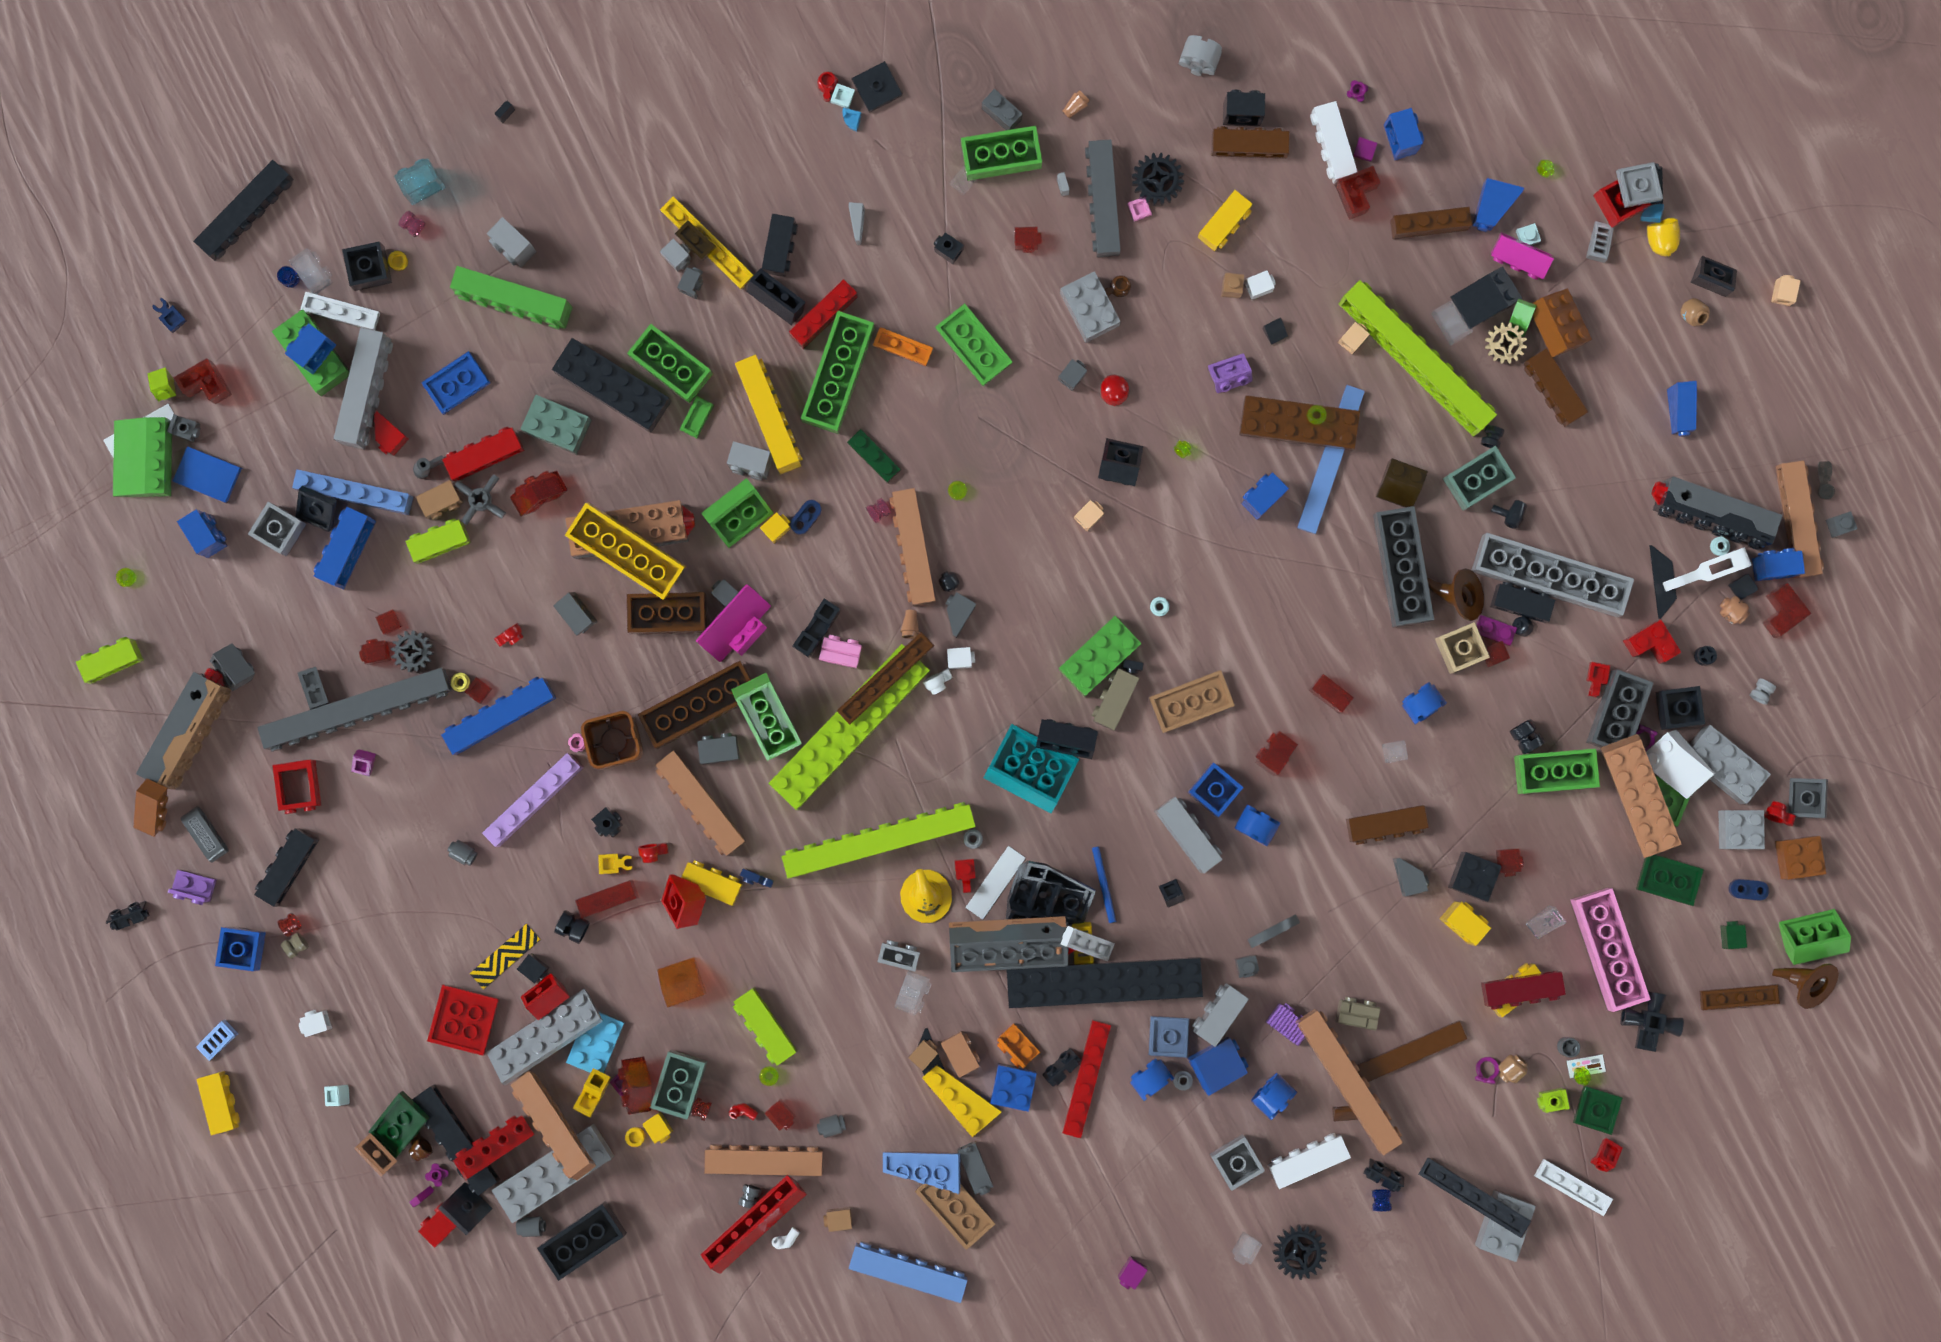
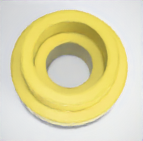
[451,673,470,692]

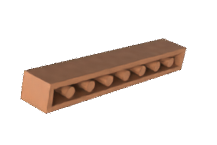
[1295,1009,1403,1156]

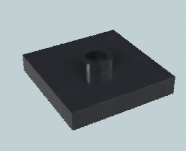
[851,61,902,113]
[295,486,337,532]
[438,1182,493,1235]

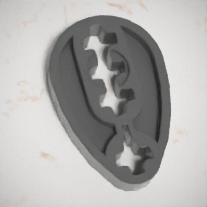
[1247,914,1300,948]

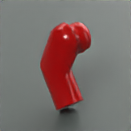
[729,1103,758,1120]

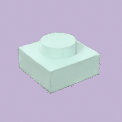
[830,83,855,109]
[1516,223,1541,245]

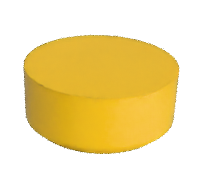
[388,251,408,271]
[625,1127,645,1147]

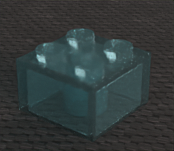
[394,158,446,205]

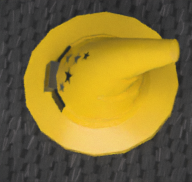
[900,869,952,923]

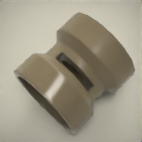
[281,932,309,959]

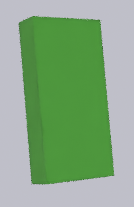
[1507,299,1537,337]
[679,396,714,439]

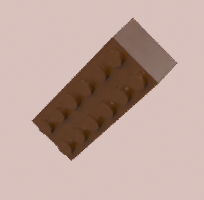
[1239,395,1360,451]
[637,661,751,749]

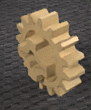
[1485,322,1527,364]

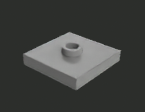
[1616,162,1663,208]

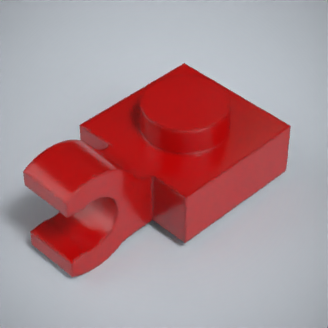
[1586,662,1610,697]
[955,859,976,893]

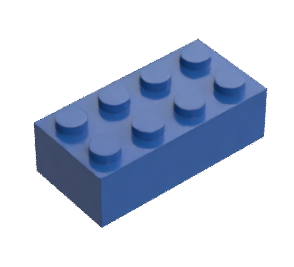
[313,507,376,590]

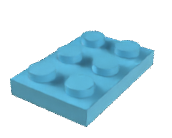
[566,1012,625,1073]

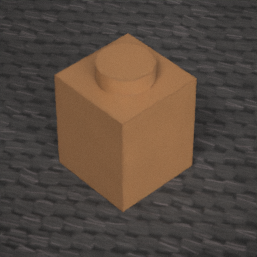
[1221,273,1244,298]
[908,1039,938,1071]
[823,1207,853,1232]

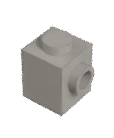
[660,239,691,272]

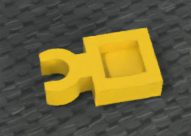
[598,853,632,874]

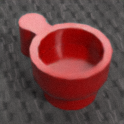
[817,72,838,102]
[494,623,524,647]
[1764,801,1796,826]
[638,843,669,863]

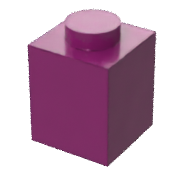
[1118,1256,1148,1290]

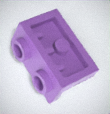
[1208,353,1252,393]
[168,870,216,905]

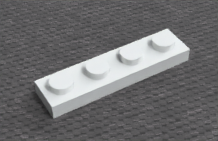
[300,292,380,331]
[1061,926,1115,962]
[1534,1159,1613,1216]

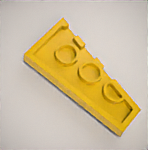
[922,1065,1002,1137]

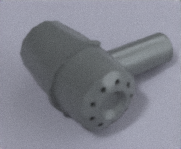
[413,455,444,479]

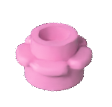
[568,733,585,752]

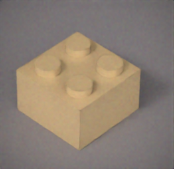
[1435,622,1490,674]

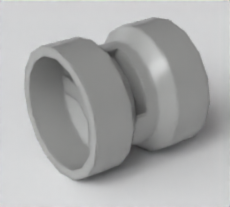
[1749,678,1776,705]

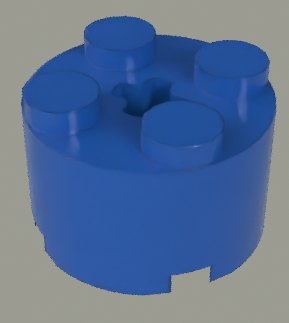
[1402,682,1447,725]
[1234,805,1280,846]
[1130,1058,1175,1101]
[1251,1073,1297,1120]

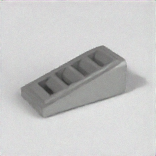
[849,202,865,245]
[1586,221,1614,263]

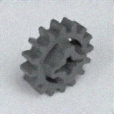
[390,630,434,672]

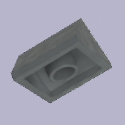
[1788,778,1828,818]

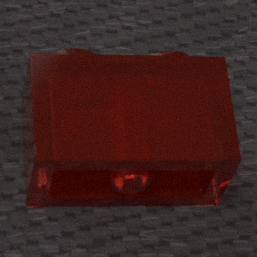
[1309,674,1354,714]

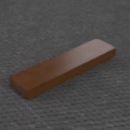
[1699,984,1780,1011]

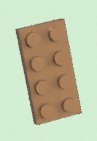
[1149,670,1235,733]
[915,1183,995,1250]

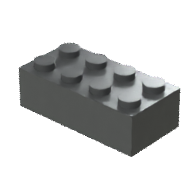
[1586,669,1653,748]

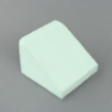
[324,1085,350,1106]

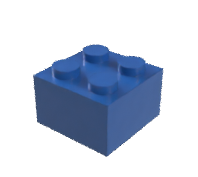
[1384,108,1424,160]
[285,323,336,375]
[1241,472,1289,520]
[177,509,227,558]
[1752,548,1805,581]
[1187,763,1244,817]
[215,927,266,971]
[990,1063,1037,1112]

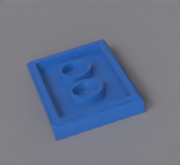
[421,351,491,415]
[173,446,242,503]

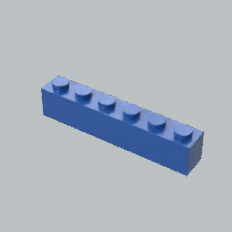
[441,677,556,755]

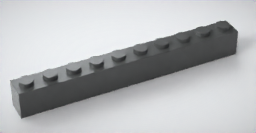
[257,668,452,752]

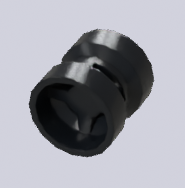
[1480,425,1505,449]

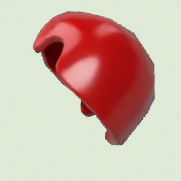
[1101,374,1129,406]

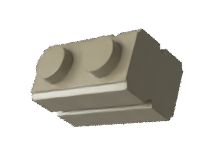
[1336,996,1380,1031]

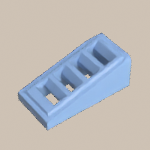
[196,1020,238,1061]

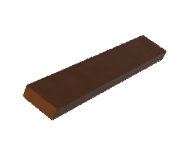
[837,632,935,725]
[1357,1020,1467,1082]

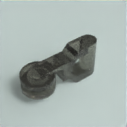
[1817,461,1835,499]

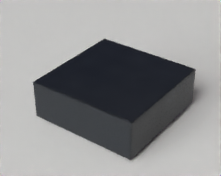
[495,101,515,124]

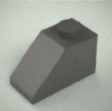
[946,592,976,638]
[1393,858,1429,897]

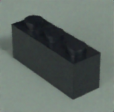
[761,213,798,277]
[747,268,806,326]
[1490,582,1556,623]
[1035,719,1098,760]

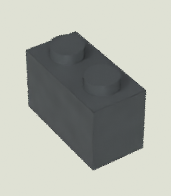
[982,89,1023,130]
[210,643,255,692]
[697,733,740,765]

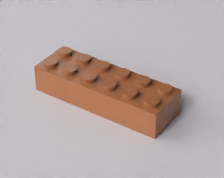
[1601,734,1682,858]

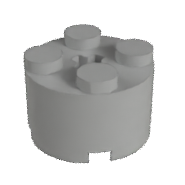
[1179,35,1222,76]

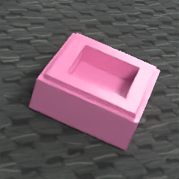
[1127,197,1152,222]

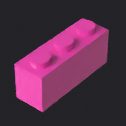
[1491,232,1554,280]

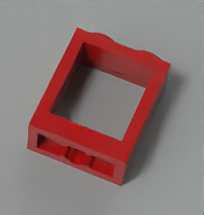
[272,759,322,814]

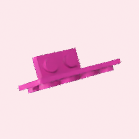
[696,584,771,662]

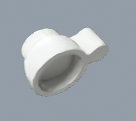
[923,668,953,694]

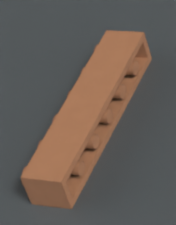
[1776,461,1824,579]
[889,488,936,606]
[656,751,746,856]
[511,1071,596,1181]
[704,1144,823,1176]

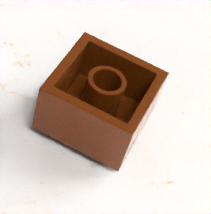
[1775,836,1826,880]

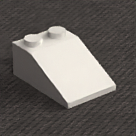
[1646,730,1715,799]

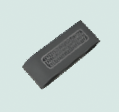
[181,806,229,863]

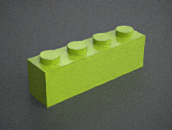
[733,987,797,1066]

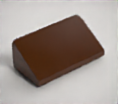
[1332,1106,1358,1122]

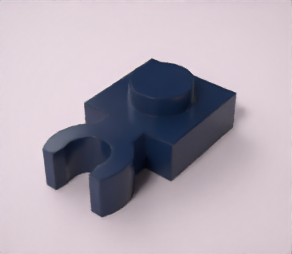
[152,298,187,333]
[740,868,774,888]

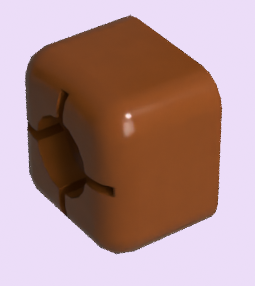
[581,711,643,769]

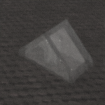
[1526,906,1567,939]

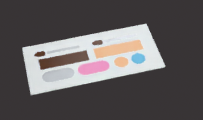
[1567,1054,1606,1078]

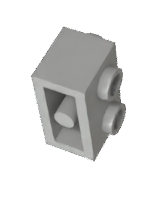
[878,940,920,972]

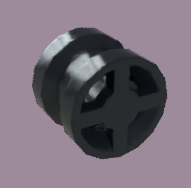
[1694,646,1717,666]

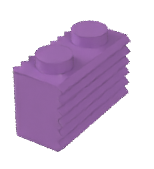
[1266,1003,1305,1046]

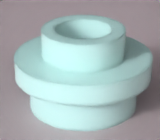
[1710,537,1730,556]
[1150,597,1169,616]

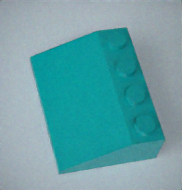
[983,724,1079,813]

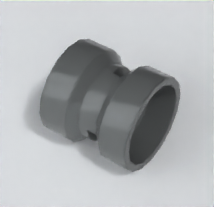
[1557,1037,1581,1058]
[738,1184,762,1209]

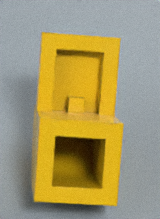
[573,1068,610,1117]

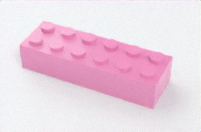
[1570,888,1650,1012]

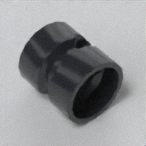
[1509,719,1545,755]
[554,910,590,944]

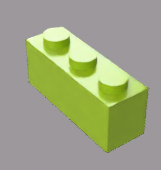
[405,519,471,564]
[76,637,144,684]

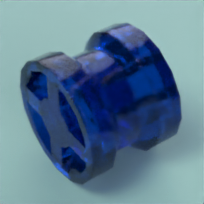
[277,266,300,288]

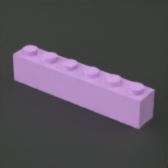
[482,753,584,847]

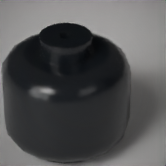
[938,571,960,592]
[1512,616,1534,637]

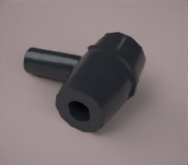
[1491,500,1527,529]

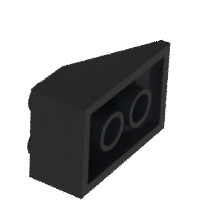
[1450,266,1523,329]

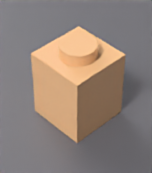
[1771,275,1800,306]
[1338,322,1370,354]
[1074,500,1104,531]

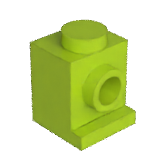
[1537,1088,1570,1113]

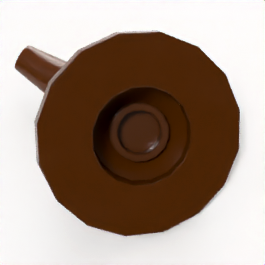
[1427,568,1484,621]
[1772,963,1839,1009]

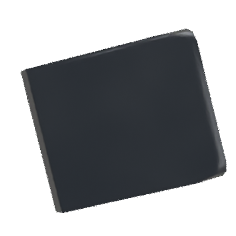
[1262,317,1288,345]
[1729,574,1759,600]
[1159,879,1185,908]

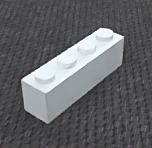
[1310,101,1358,184]
[1268,1133,1351,1189]

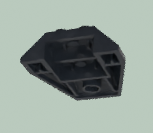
[1005,861,1096,925]

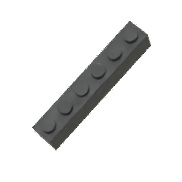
[1085,139,1121,257]

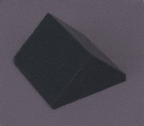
[1690,256,1737,297]

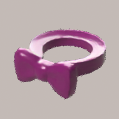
[1636,724,1658,752]
[1475,1057,1499,1085]

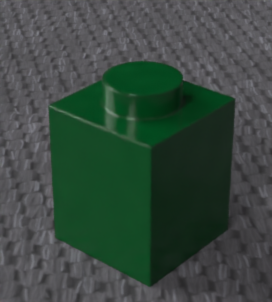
[1720,921,1747,949]

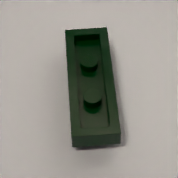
[847,429,901,483]

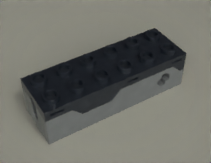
[1651,477,1783,550]

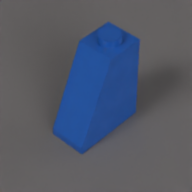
[1472,178,1524,232]
[1667,381,1697,437]

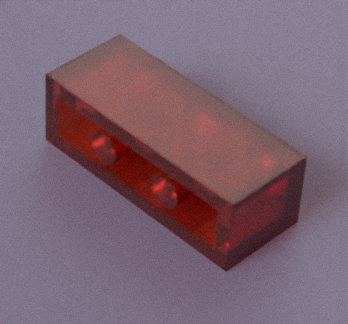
[575,880,639,918]

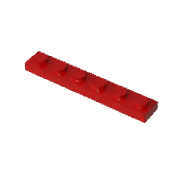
[1062,1020,1111,1138]

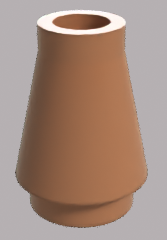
[1062,90,1090,119]
[900,610,919,639]

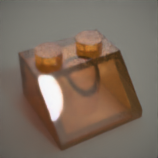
[657,957,707,1008]

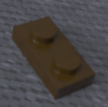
[675,220,716,261]

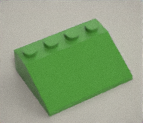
[113,417,172,497]

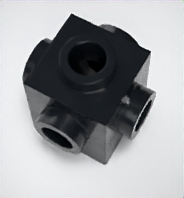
[591,807,623,838]

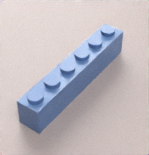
[292,469,414,515]
[849,1242,968,1303]

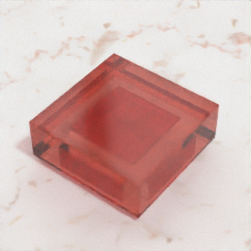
[375,609,402,635]
[465,677,492,704]

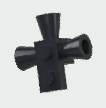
[1620,991,1684,1052]

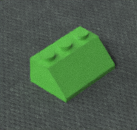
[701,478,773,548]
[1779,909,1851,965]

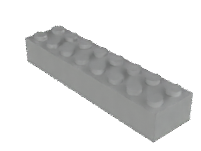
[1472,533,1634,617]

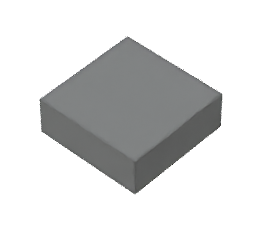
[1057,172,1069,197]

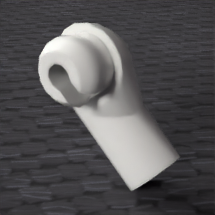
[772,1227,800,1249]

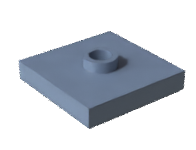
[1148,1016,1189,1058]

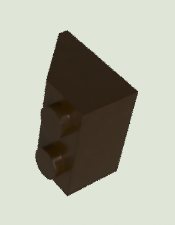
[1376,458,1428,508]

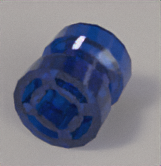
[1372,1189,1392,1212]

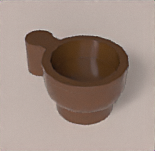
[1104,275,1131,297]
[408,1132,433,1161]

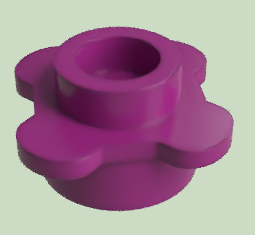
[1347,80,1368,102]
[425,1163,449,1187]

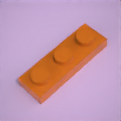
[873,327,933,366]

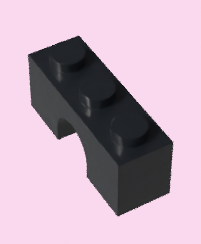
[792,598,841,659]

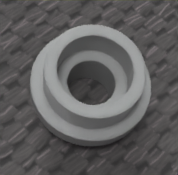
[964,829,983,849]
[1173,1071,1193,1090]

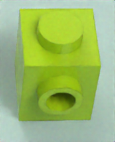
[147,367,176,402]

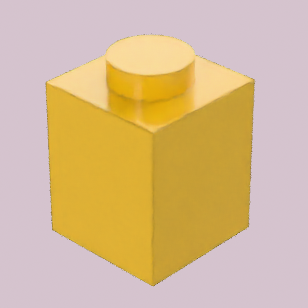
[760,512,791,544]
[642,1111,673,1144]

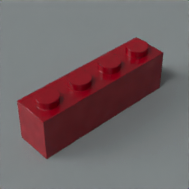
[1481,971,1566,1010]

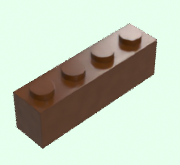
[1211,126,1290,159]
[1390,207,1472,239]
[1524,348,1588,427]
[1346,805,1429,845]

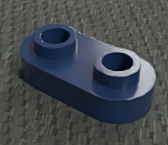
[790,500,822,535]
[1728,879,1769,900]

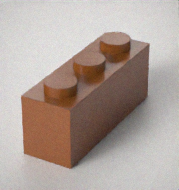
[133,778,169,837]

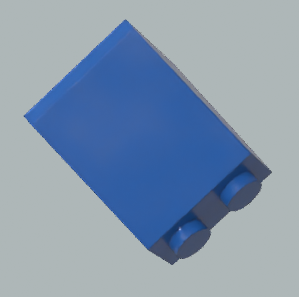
[1188,1037,1249,1096]

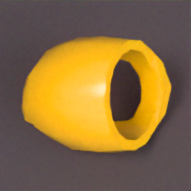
[1647,218,1680,257]

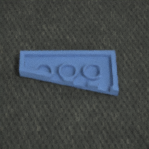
[883,1152,960,1194]

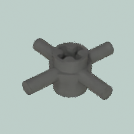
[454,474,506,525]

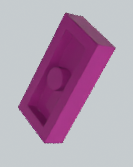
[1476,615,1517,646]

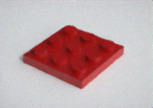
[427,984,499,1056]

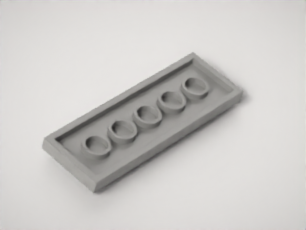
[486,989,603,1085]

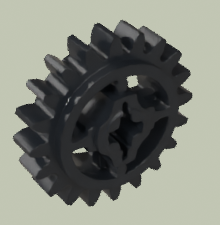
[1132,152,1184,206]
[1272,1224,1327,1280]

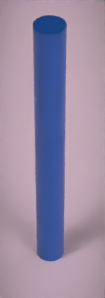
[1092,846,1116,923]

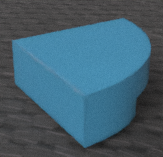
[842,108,862,132]
[1641,204,1664,223]

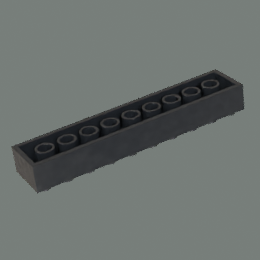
[1006,957,1203,1008]

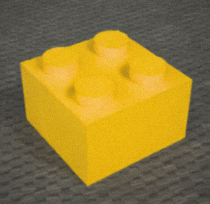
[1439,901,1491,946]

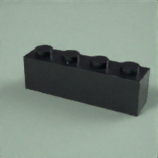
[254,828,319,907]

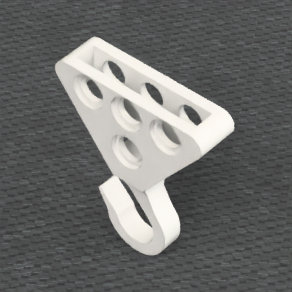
[1663,547,1752,591]

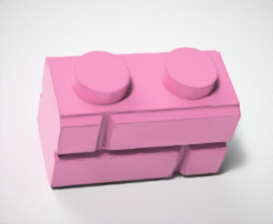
[819,635,862,669]

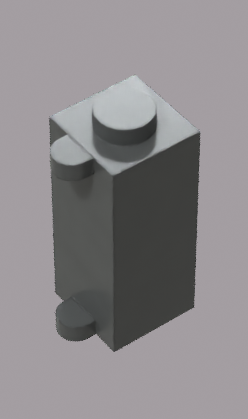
[957,1141,993,1195]

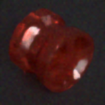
[277,913,302,937]
[690,1098,712,1121]

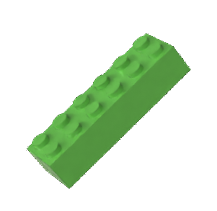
[450,266,573,330]
[801,311,875,434]

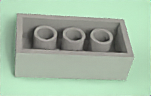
[1689,725,1771,804]
[1154,797,1223,873]

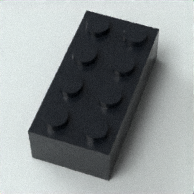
[537,1201,627,1281]

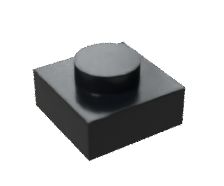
[1123,660,1144,674]

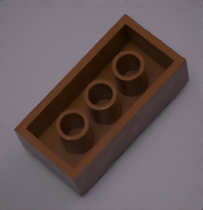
[627,592,707,634]

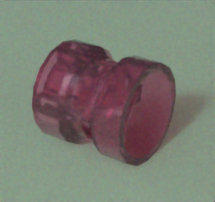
[398,211,425,237]
[865,497,892,524]

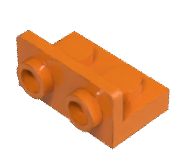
[997,1023,1040,1069]

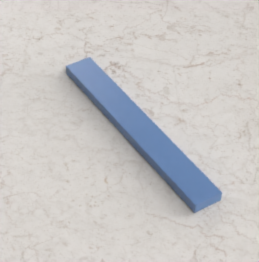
[1297,385,1365,534]

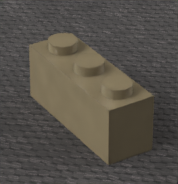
[1092,668,1139,731]

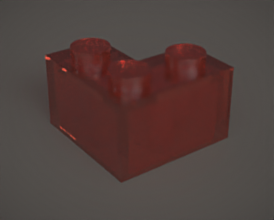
[1335,166,1380,220]
[173,358,232,404]
[510,470,568,517]
[1763,583,1811,638]
[1255,731,1298,776]
[618,1056,652,1115]

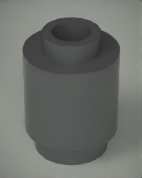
[447,840,478,866]
[817,1114,847,1138]
[516,1216,546,1237]

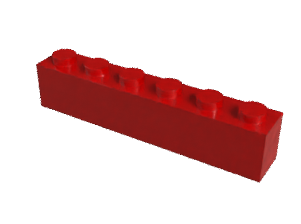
[700,1175,807,1274]

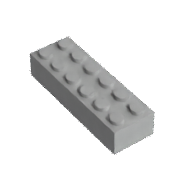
[334,327,393,450]
[492,1124,614,1223]

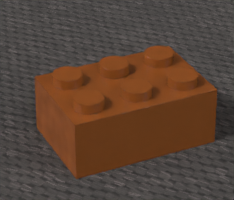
[1532,288,1592,357]

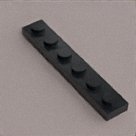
[1418,1157,1532,1238]

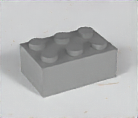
[1060,271,1121,343]
[1192,984,1249,1047]
[1475,1190,1536,1262]

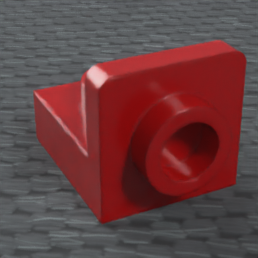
[1590,1138,1623,1172]

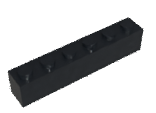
[193,159,294,261]
[412,1084,501,1196]

